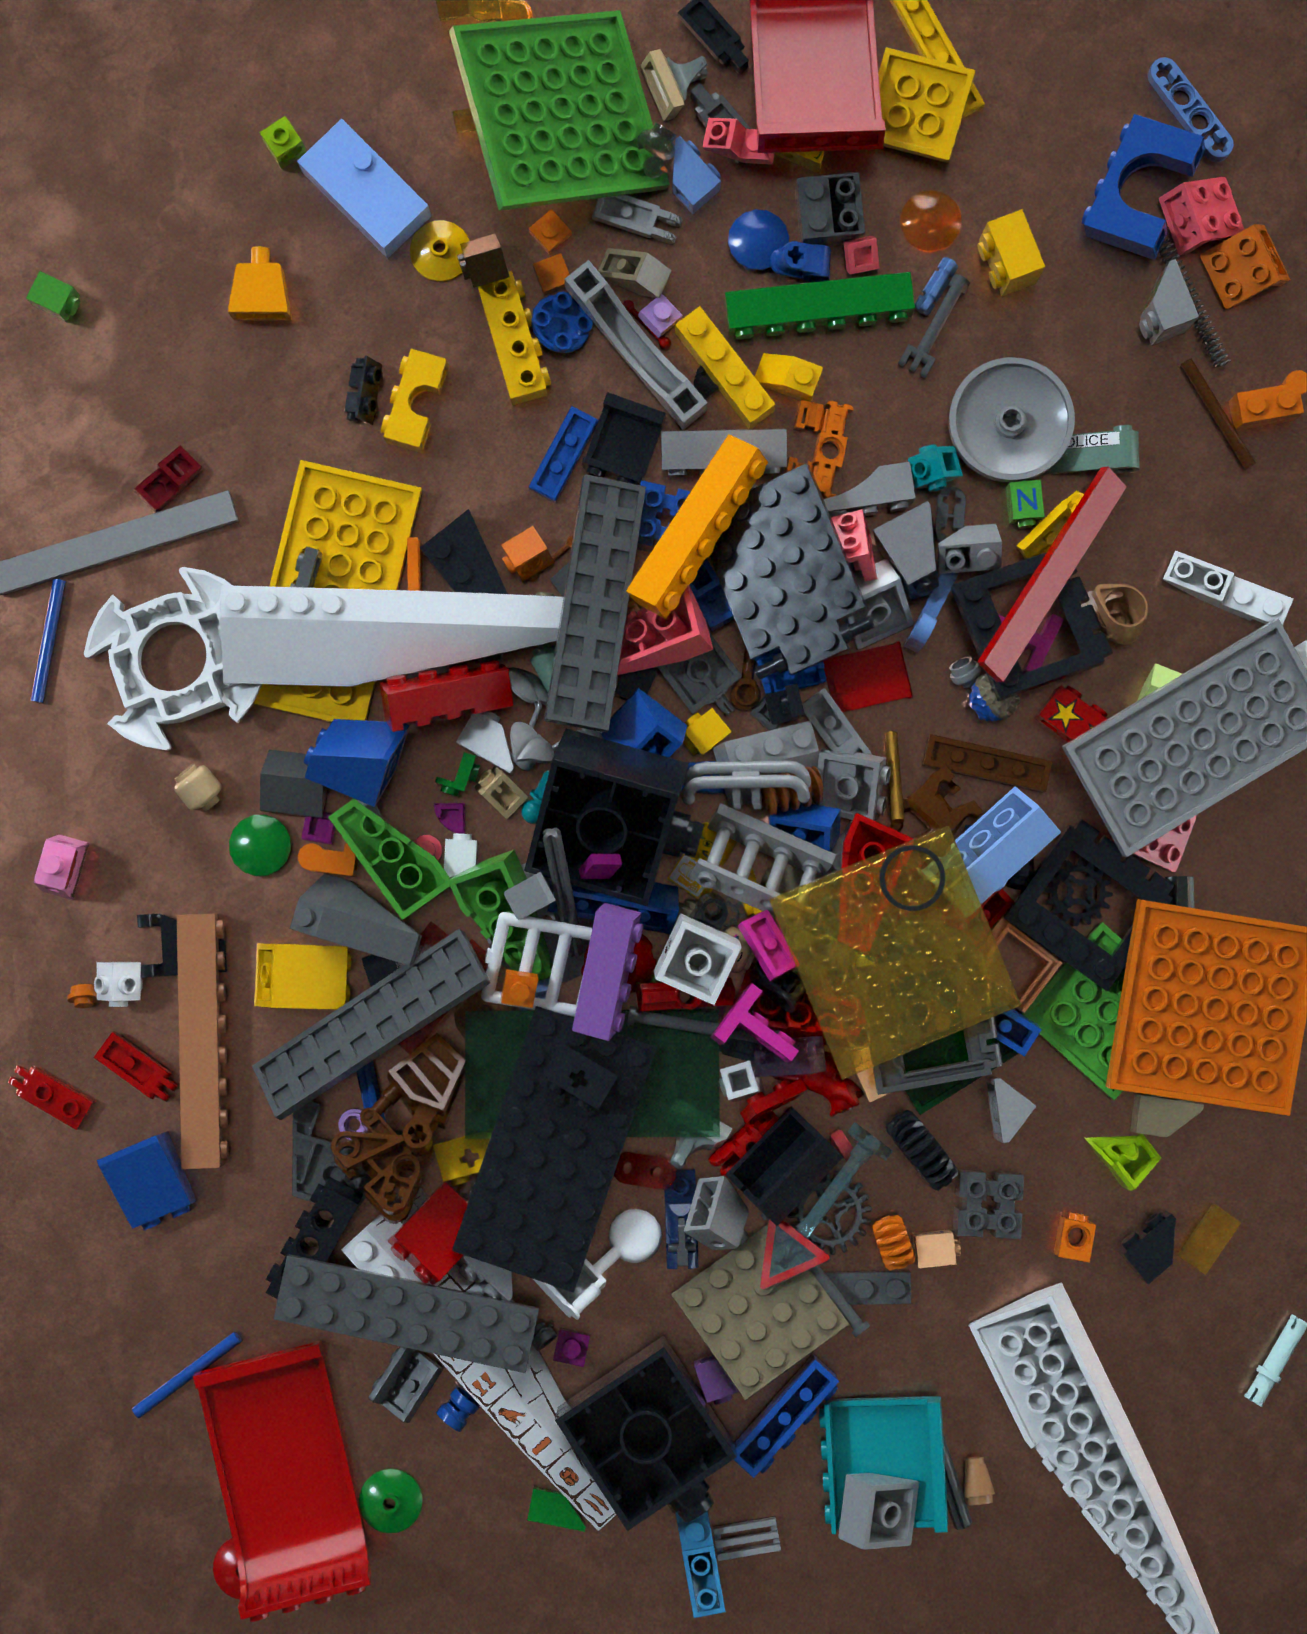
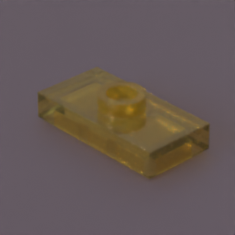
[1177,1203,1241,1275]

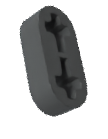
[934,486,966,543]

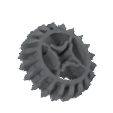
[787,1169,872,1255]

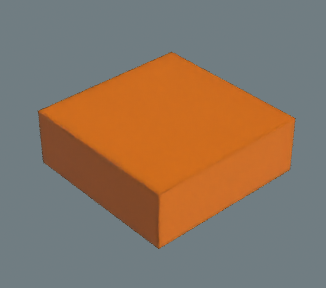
[533,253,570,295]

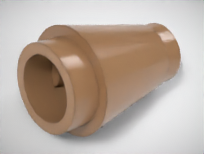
[964,1457,995,1506]

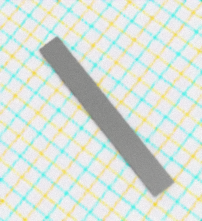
[0,490,239,595]

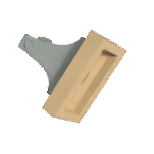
[640,49,708,121]

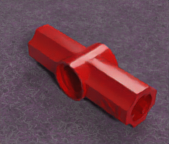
[635,977,735,1011]

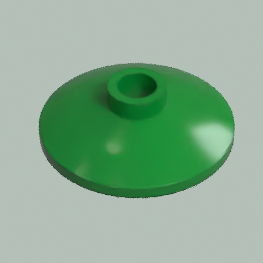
[359,1468,423,1533]

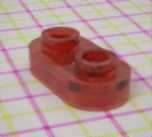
[614,1152,676,1190]

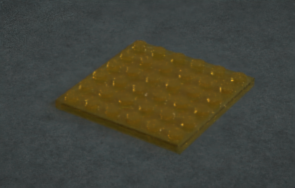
[768,826,1021,1080]

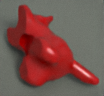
[772,1051,864,1117]

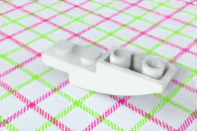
[1163,550,1294,625]

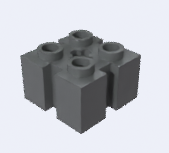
[953,1169,1024,1239]

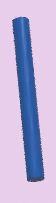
[31,579,66,703]
[132,1332,242,1418]

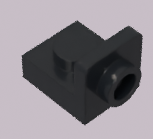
[765,684,805,725]

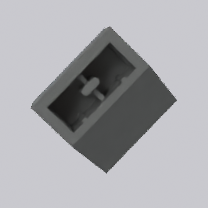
[795,172,865,247]

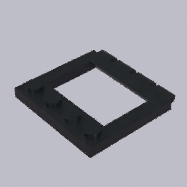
[951,552,1113,702]
[1004,819,1174,991]

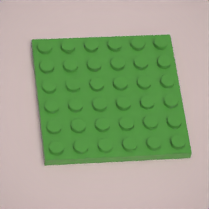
[449,10,670,211]

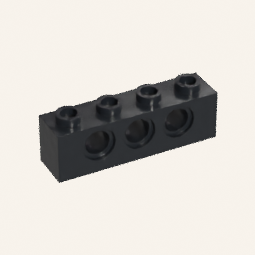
[265,1177,363,1299]

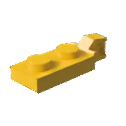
[1017,490,1084,559]

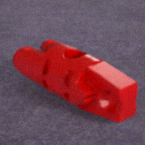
[708,1111,779,1178]

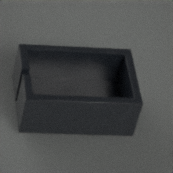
[725,1106,843,1226]

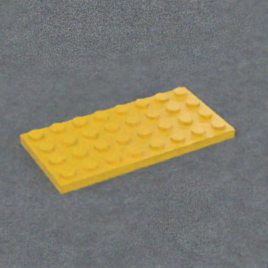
[253,460,422,722]

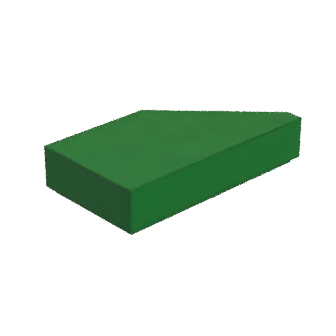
[527,1487,586,1532]

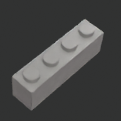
[661,429,787,475]

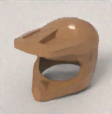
[1081,584,1148,645]

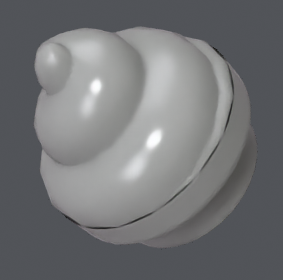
[949,656,981,689]

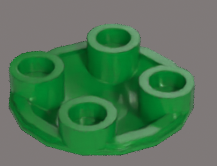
[229,814,292,876]

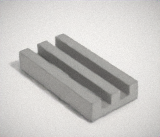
[713,1516,781,1561]

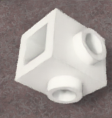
[94,962,143,1007]

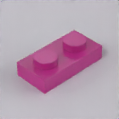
[738,909,800,981]

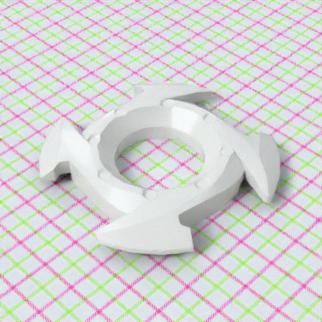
[84,567,262,751]

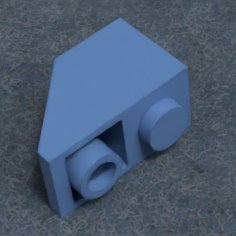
[672,136,721,214]

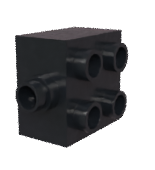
[524,728,704,907]
[555,1336,737,1531]

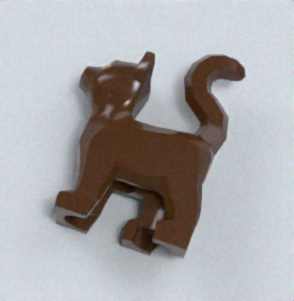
[876,765,983,862]

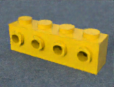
[478,271,551,406]

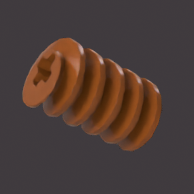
[760,766,823,815]

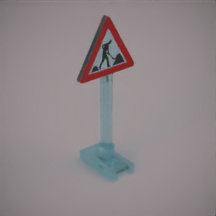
[760,1122,893,1290]

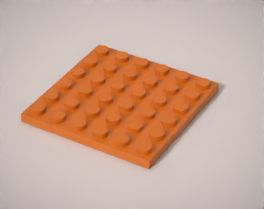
[1105,899,1307,1116]

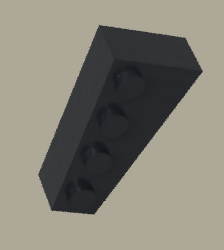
[420,509,508,594]

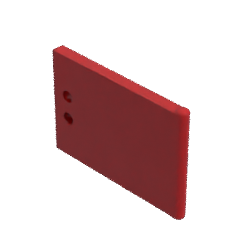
[823,641,913,713]

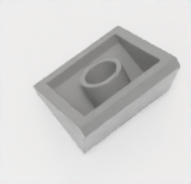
[986,1076,1036,1143]

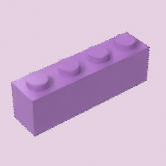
[572,903,643,1041]

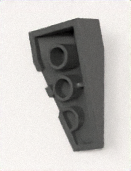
[289,873,422,967]

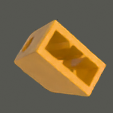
[228,246,292,320]

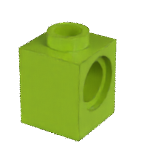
[259,116,307,169]

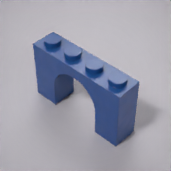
[1082,114,1205,260]

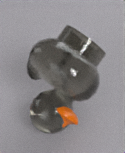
[637,122,677,178]

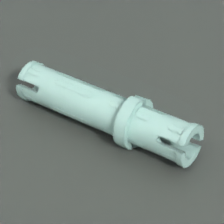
[1244,1314,1307,1407]

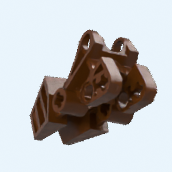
[331,1033,466,1224]

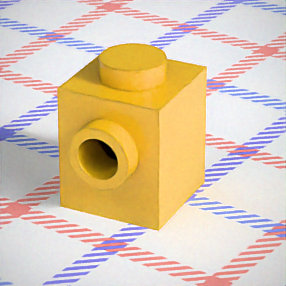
[683,708,732,758]

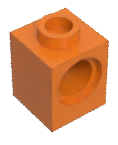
[501,526,554,582]
[1053,1212,1096,1263]

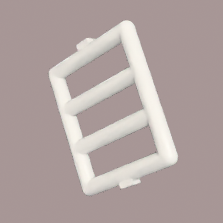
[481,912,592,1017]

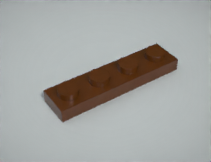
[923,734,1053,792]

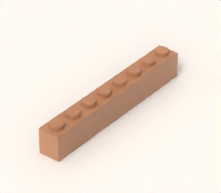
[177,914,229,1169]

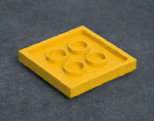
[878,47,976,163]

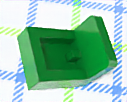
[435,752,481,797]

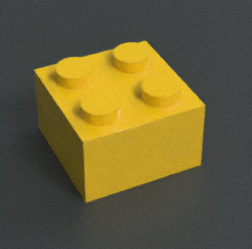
[977,209,1045,297]

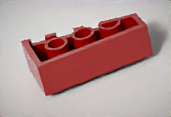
[380,660,513,732]

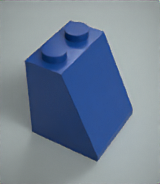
[304,719,410,807]
[96,1131,197,1231]

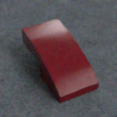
[134,445,202,513]

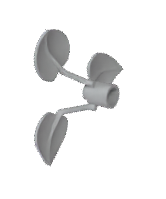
[508,667,603,771]

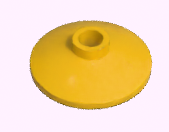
[410,220,470,282]

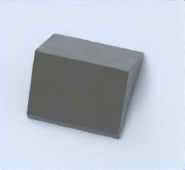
[260,749,327,819]

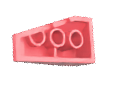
[617,585,713,675]

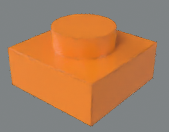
[528,208,572,254]
[501,969,538,1008]

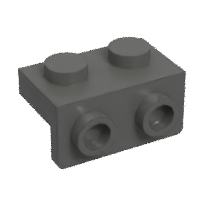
[368,1347,443,1423]

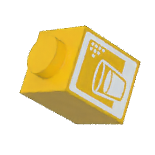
[667,854,713,900]

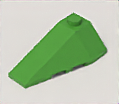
[328,799,450,920]
[448,850,553,981]

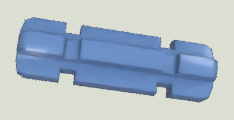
[914,257,958,315]

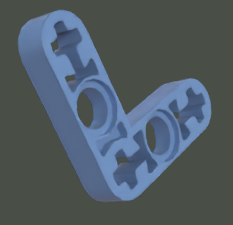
[904,573,959,653]

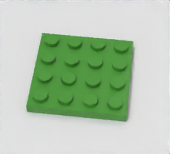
[1020,922,1126,1100]

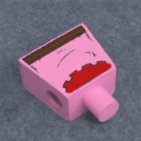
[34,834,90,900]

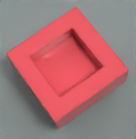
[843,235,880,275]

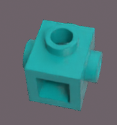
[908,444,963,492]

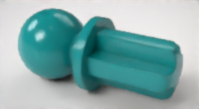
[521,770,549,824]

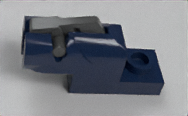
[664,1168,699,1269]

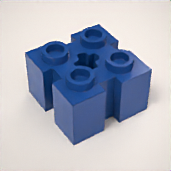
[637,480,691,552]

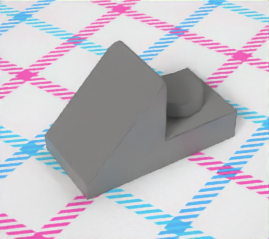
[504,872,556,920]

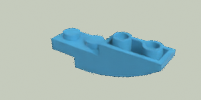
[675,1510,726,1618]

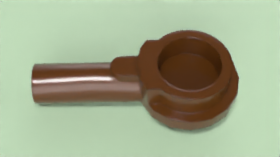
[730,648,761,710]

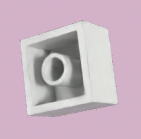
[654,913,742,1005]

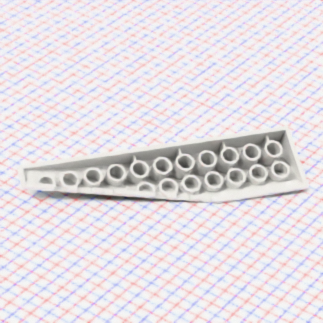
[220,585,564,687]

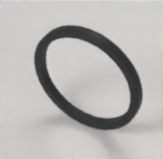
[880,845,945,911]

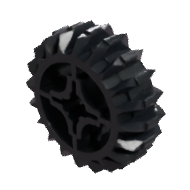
[886,1110,958,1191]

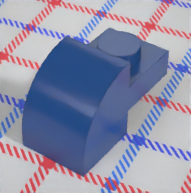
[689,558,735,632]

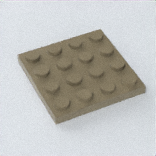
[671,1225,849,1401]

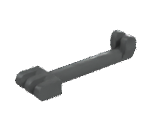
[898,274,970,378]

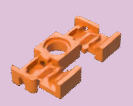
[784,400,854,499]

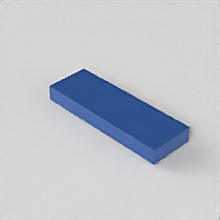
[528,406,599,503]

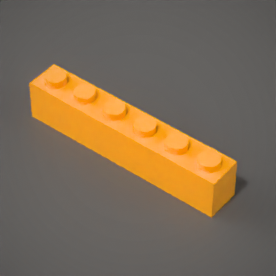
[626,434,768,619]

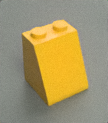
[254,943,351,1010]

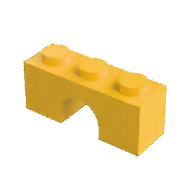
[381,348,449,454]

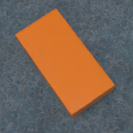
[407,537,423,591]

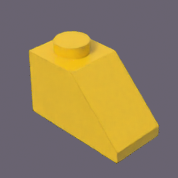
[754,353,823,402]

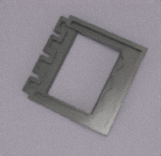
[854,947,1003,1095]

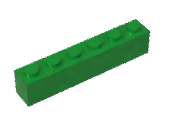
[724,272,915,339]

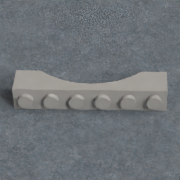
[564,260,708,430]
[751,462,915,517]

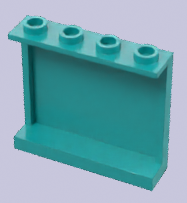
[819,1396,949,1534]

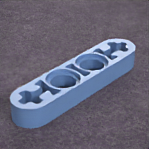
[1148,57,1234,162]

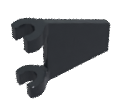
[137,914,227,978]

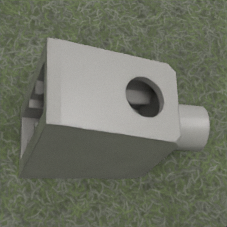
[684,1176,749,1250]

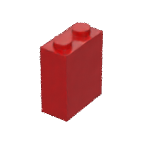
[387,1181,468,1285]

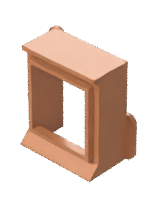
[975,916,1062,1013]

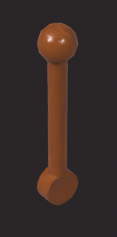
[528,536,573,582]

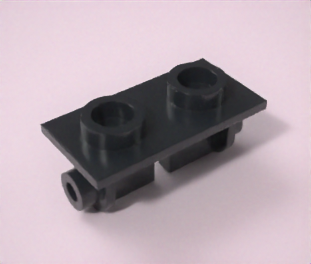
[344,356,383,425]

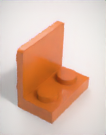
[1200,224,1291,309]

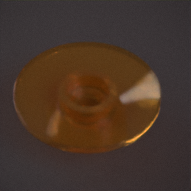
[900,190,962,252]

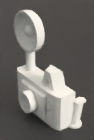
[533,1209,662,1320]

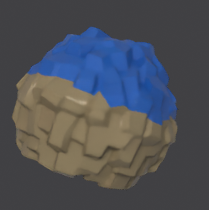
[969,674,1020,722]

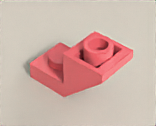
[702,118,775,165]

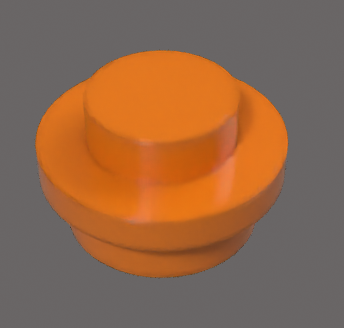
[67,984,98,1008]

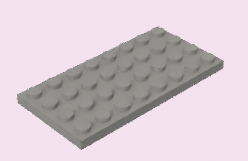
[1062,619,1307,857]

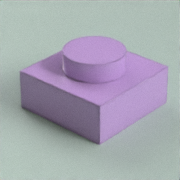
[638,294,683,338]

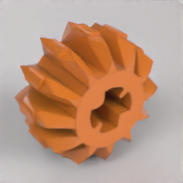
[872,1215,916,1271]

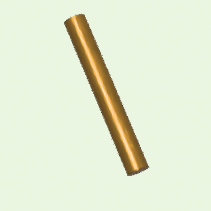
[885,731,905,823]

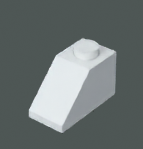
[456,711,515,775]

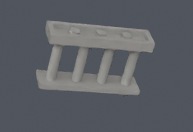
[689,803,836,929]

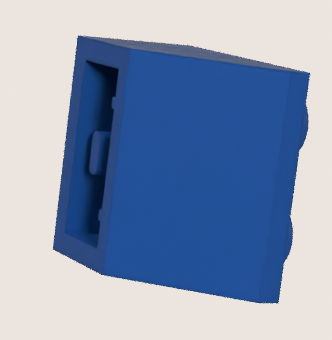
[600,688,687,758]

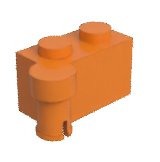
[1228,370,1307,431]

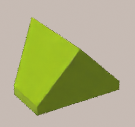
[1084,1134,1162,1191]

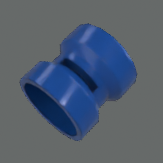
[436,1386,480,1432]

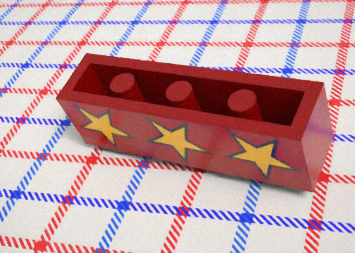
[1035,685,1108,743]

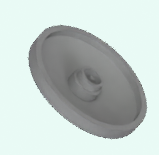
[948,357,1075,483]

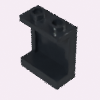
[582,392,666,485]

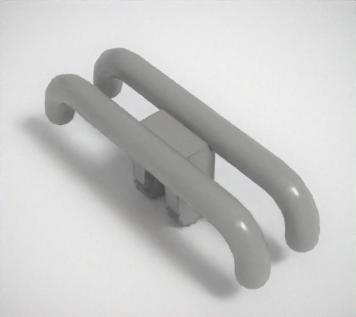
[682,760,811,810]

